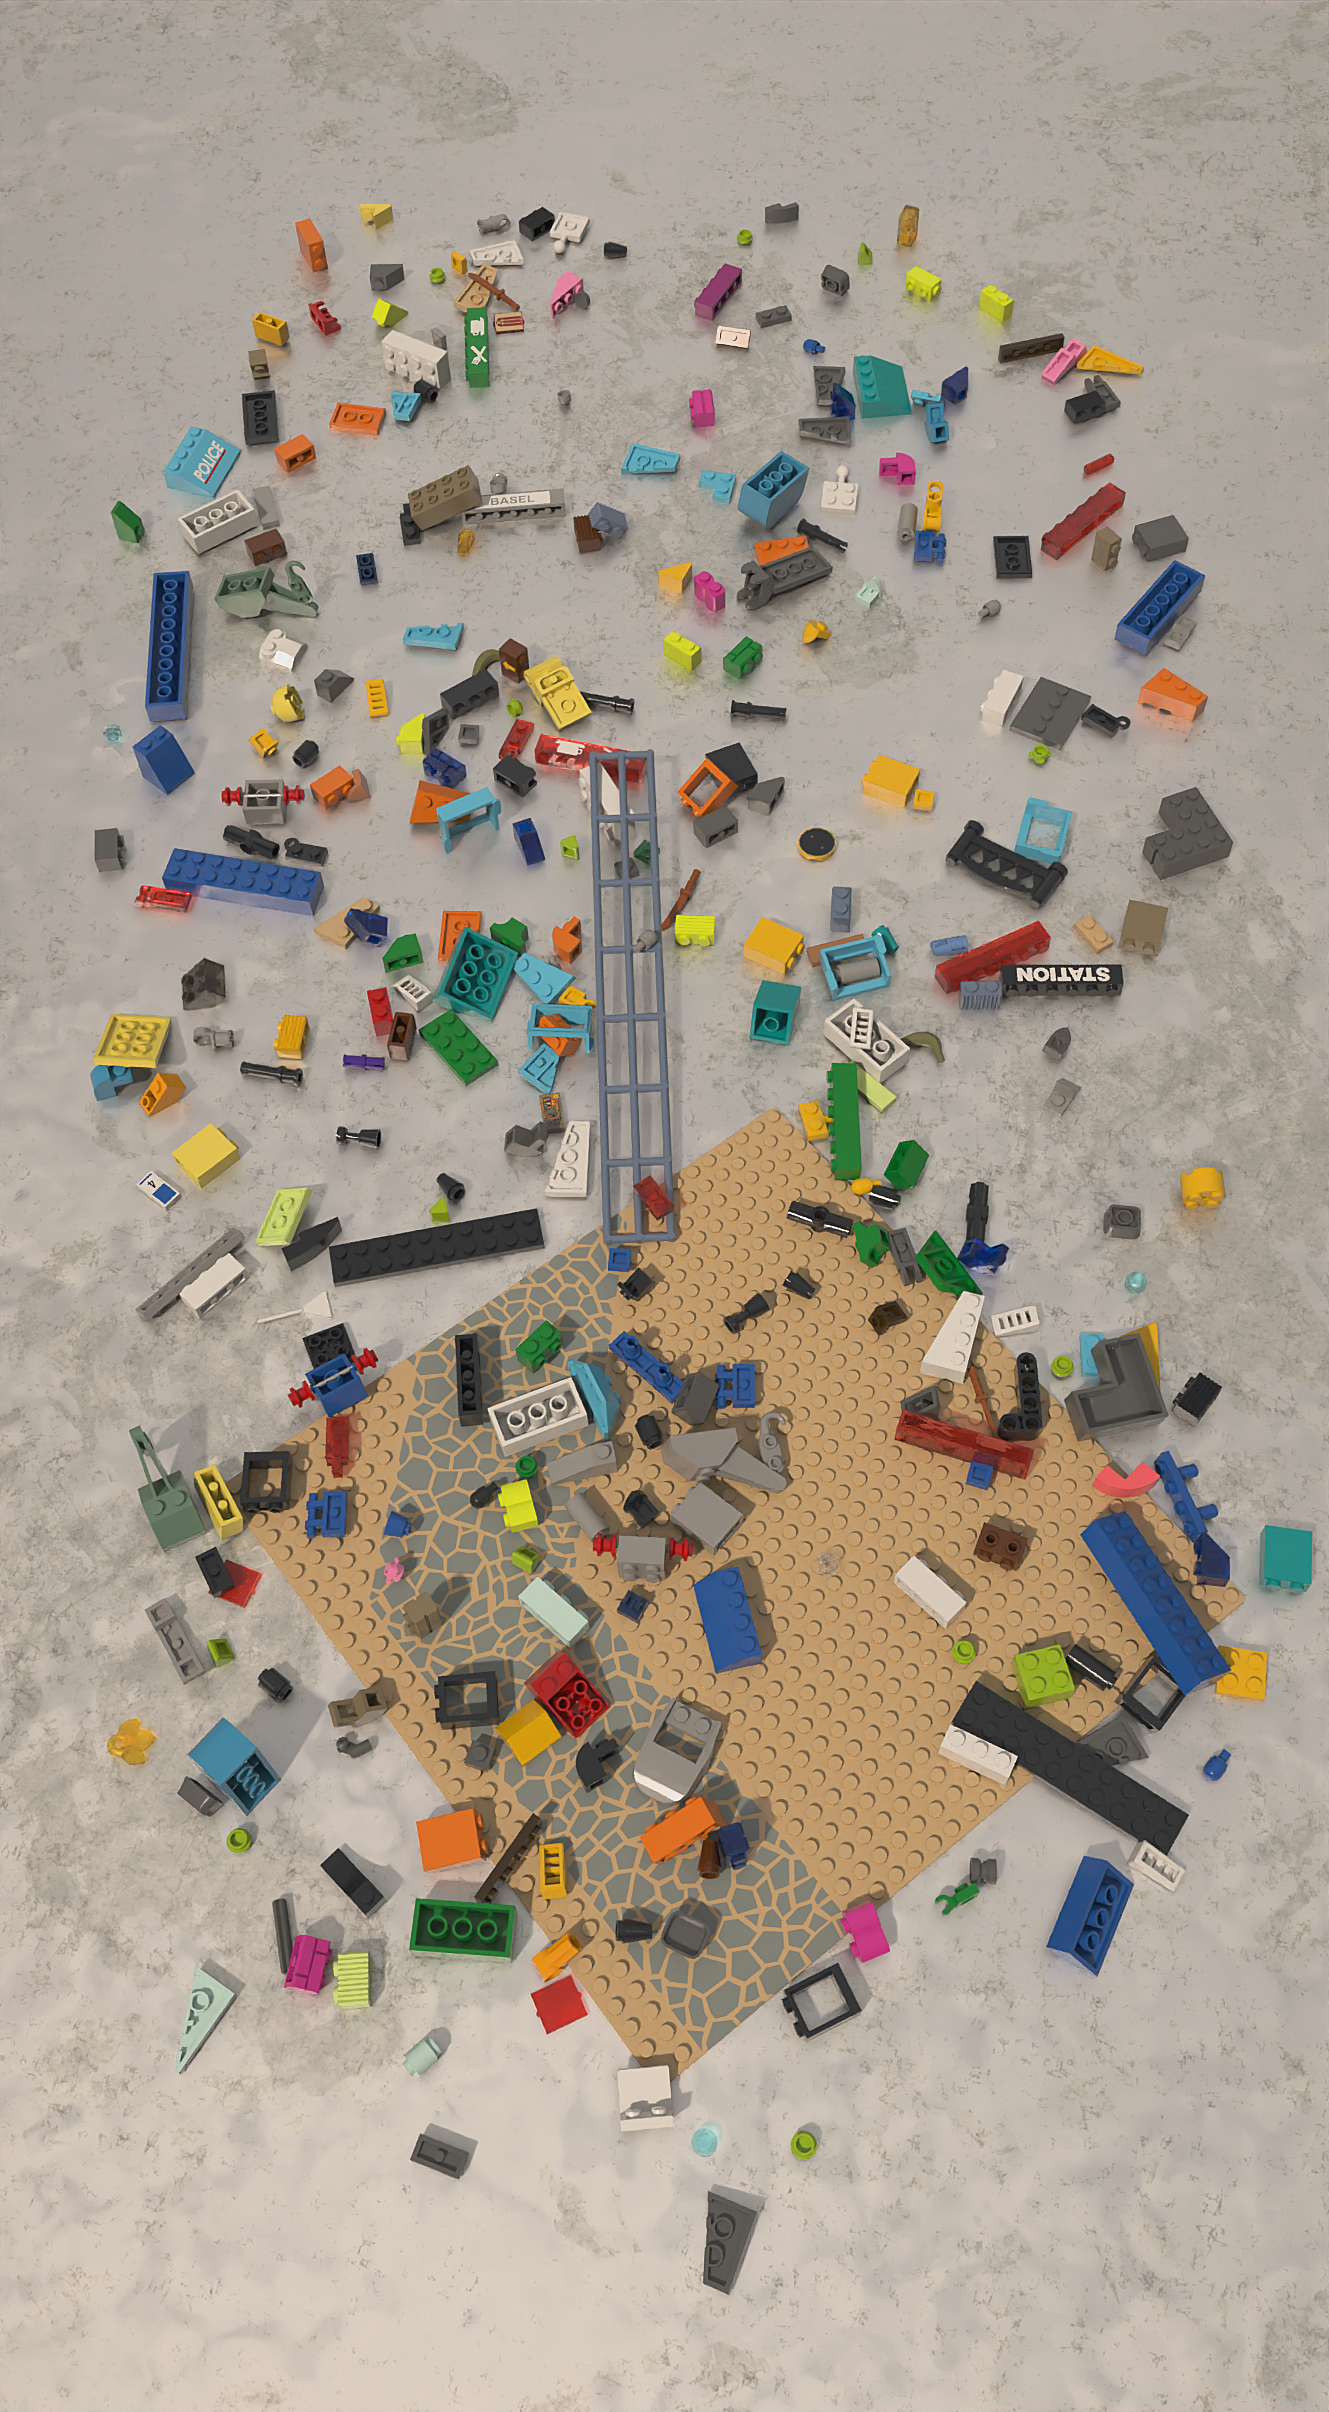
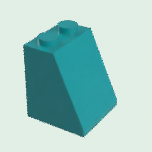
[749,980,801,1045]

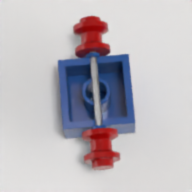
[287,1348,379,1417]

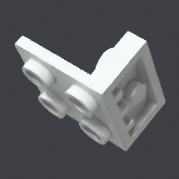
[617,2065,674,2131]

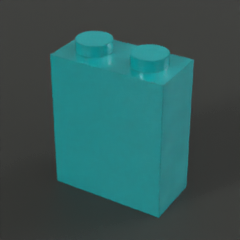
[1259,1525,1312,1593]

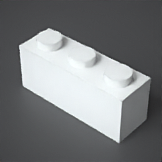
[980,670,1024,727]
[179,1253,249,1319]
[894,1556,967,1629]
[938,1724,1018,1785]

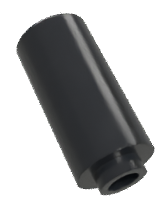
[1065,1644,1118,1691]

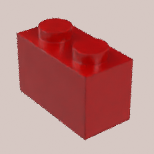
[367,987,393,1037]

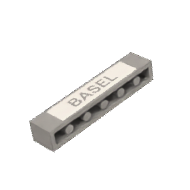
[461,489,566,525]

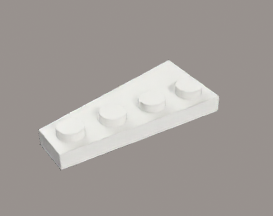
[544,1121,591,1197]

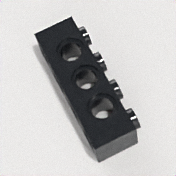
[455,1333,483,1427]

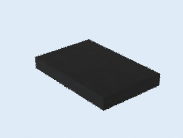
[993,536,1032,579]

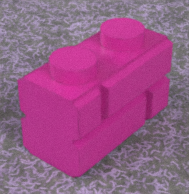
[689,389,715,427]
[284,1935,332,1995]

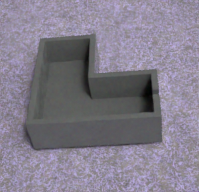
[1142,787,1233,880]
[1064,1333,1169,1442]

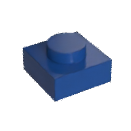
[608,1248,631,1272]
[965,1461,993,1490]

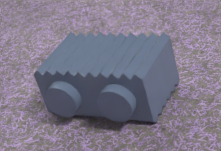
[588,502,629,539]
[830,886,852,933]
[958,981,1002,1010]

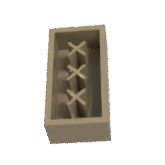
[408,465,483,531]

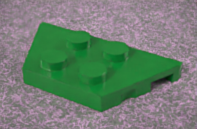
[915,1231,983,1296]

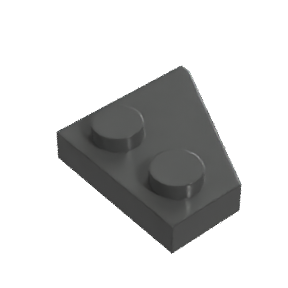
[422,708,449,755]

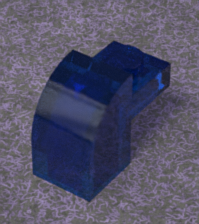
[957,1237,1009,1275]

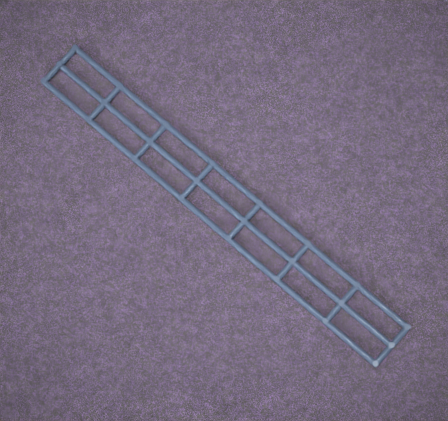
[589,749,675,1245]

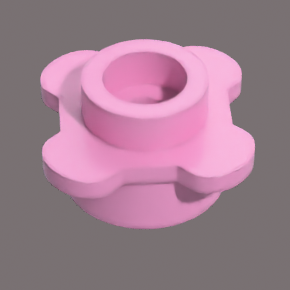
[384,1557,404,1584]

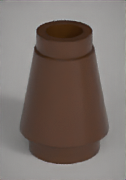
[697,1839,722,1879]

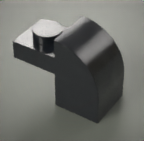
[576,1738,620,1793]

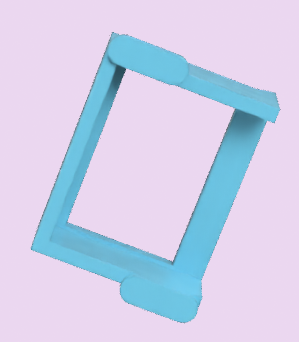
[436,787,501,853]
[1014,798,1072,864]
[819,935,892,1001]
[527,1004,594,1053]

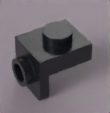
[617,1267,655,1301]

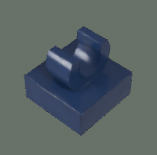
[617,1590,649,1623]

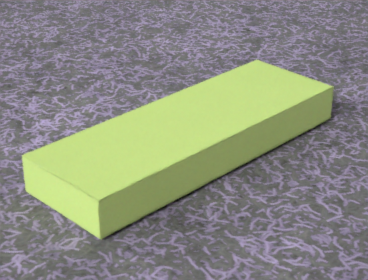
[849,1061,897,1113]

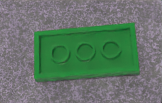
[419,1009,499,1086]

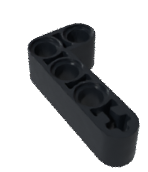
[997,1352,1043,1441]

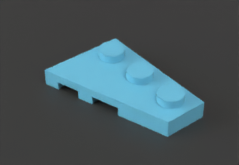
[513,953,576,1004]

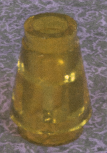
[457,529,475,557]

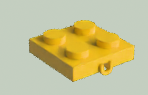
[1215,1645,1268,1702]

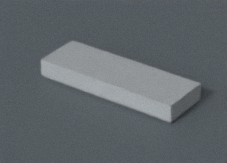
[253,486,280,529]

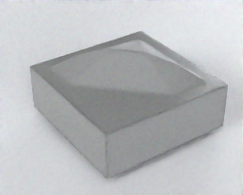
[431,327,447,350]

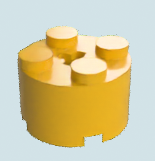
[1180,1167,1226,1210]

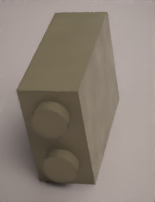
[1118,899,1168,956]

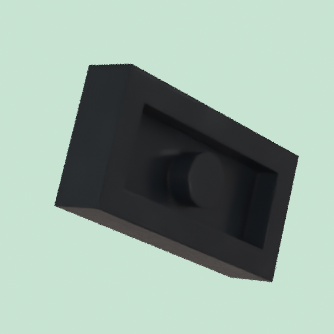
[195,1547,235,1598]

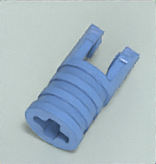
[930,935,968,957]

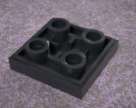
[302,1323,356,1369]

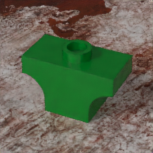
[490,917,529,957]
[853,1221,891,1268]

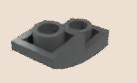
[765,202,799,224]

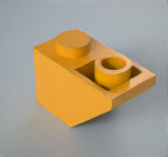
[139,1073,186,1116]

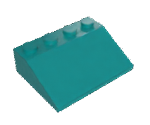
[853,355,912,418]
[432,926,518,1021]

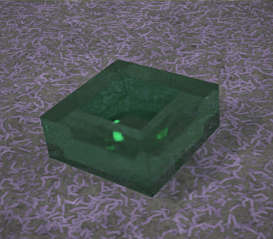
[633,840,660,865]

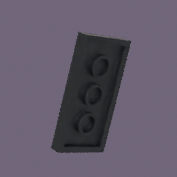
[242,390,279,445]

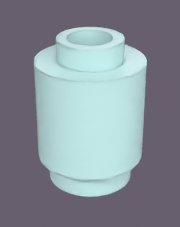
[402,2037,442,2077]

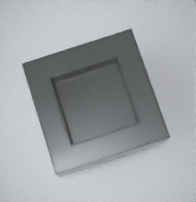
[458,724,480,744]
[614,857,640,879]
[464,1740,496,1773]

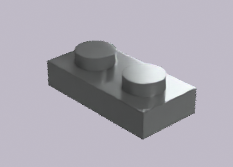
[756,305,792,328]
[410,2133,469,2180]

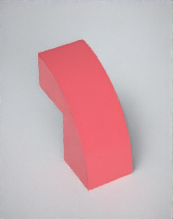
[1092,1462,1160,1498]

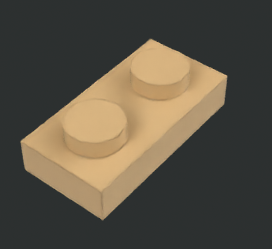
[1073,915,1114,954]

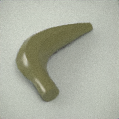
[472,649,500,676]
[900,1032,945,1063]

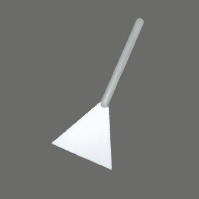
[257,1290,332,1324]

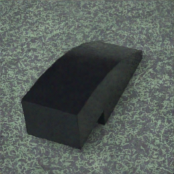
[281,1217,342,1271]

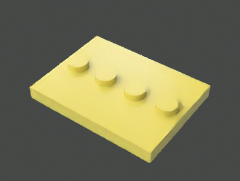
[93,1014,172,1068]

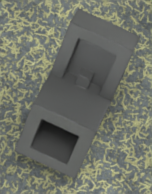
[504,1121,548,1157]

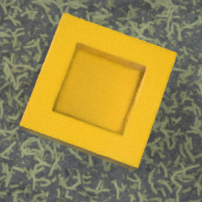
[451,251,467,275]
[913,789,935,811]

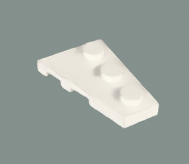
[469,240,524,266]

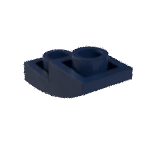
[356,553,378,585]

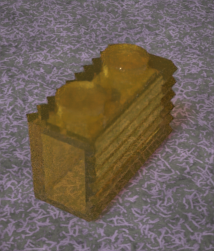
[896,205,919,247]

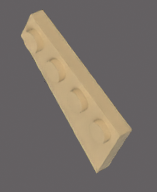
[453,263,498,313]

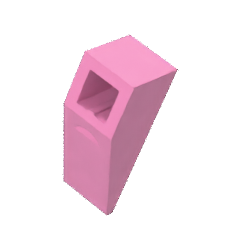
[550,271,584,318]

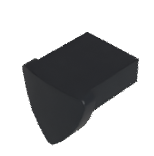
[623,1490,660,1529]

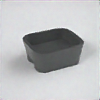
[821,265,850,296]
[1103,1204,1141,1240]
[177,1776,224,1817]
[661,1911,710,1959]

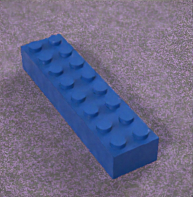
[162,848,324,916]
[1080,1511,1231,1696]

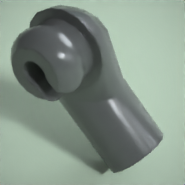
[336,1737,373,1759]

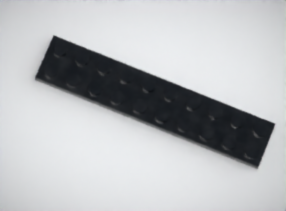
[329,1208,545,1287]
[951,1681,1189,1856]

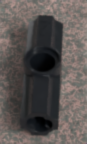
[223,825,280,860]
[965,1182,989,1246]
[787,1201,853,1238]

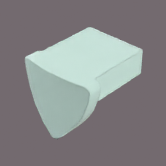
[855,576,883,608]

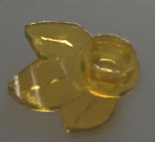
[107,1719,156,1765]

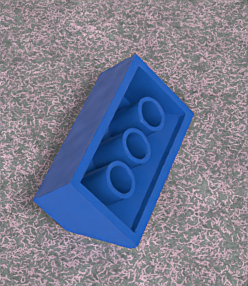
[693,1566,762,1674]
[1046,1856,1134,1977]

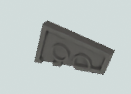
[813,366,846,406]
[703,2191,758,2295]

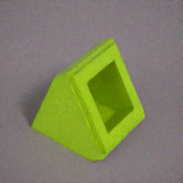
[858,242,872,264]
[560,835,579,860]
[429,1197,450,1223]
[512,1546,542,1574]
[207,1639,235,1669]

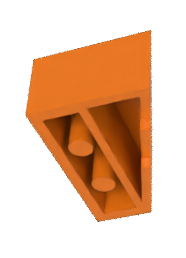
[1137,668,1208,722]
[410,780,471,823]
[640,1796,728,1865]

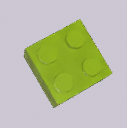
[1011,1644,1075,1709]

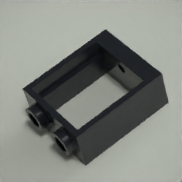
[240,1451,293,1514]
[1114,1655,1186,1734]
[434,1671,500,1730]
[781,1963,862,2043]

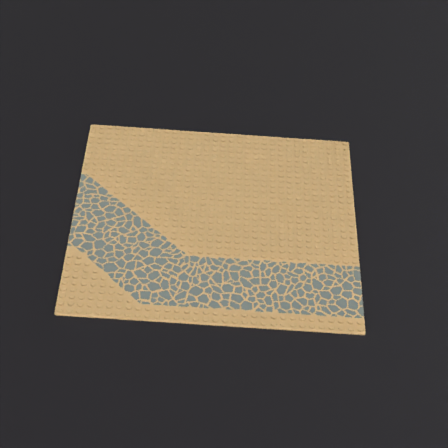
[225,1108,1245,2083]

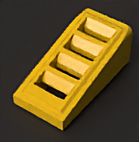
[365,679,389,718]
[539,1842,567,1899]

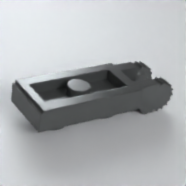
[1084,375,1121,412]
[888,1228,922,1286]

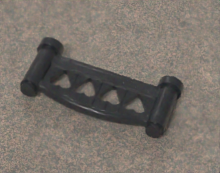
[945,820,1068,908]

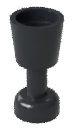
[336,1126,381,1149]
[723,1293,770,1334]

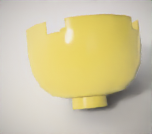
[271,684,305,722]

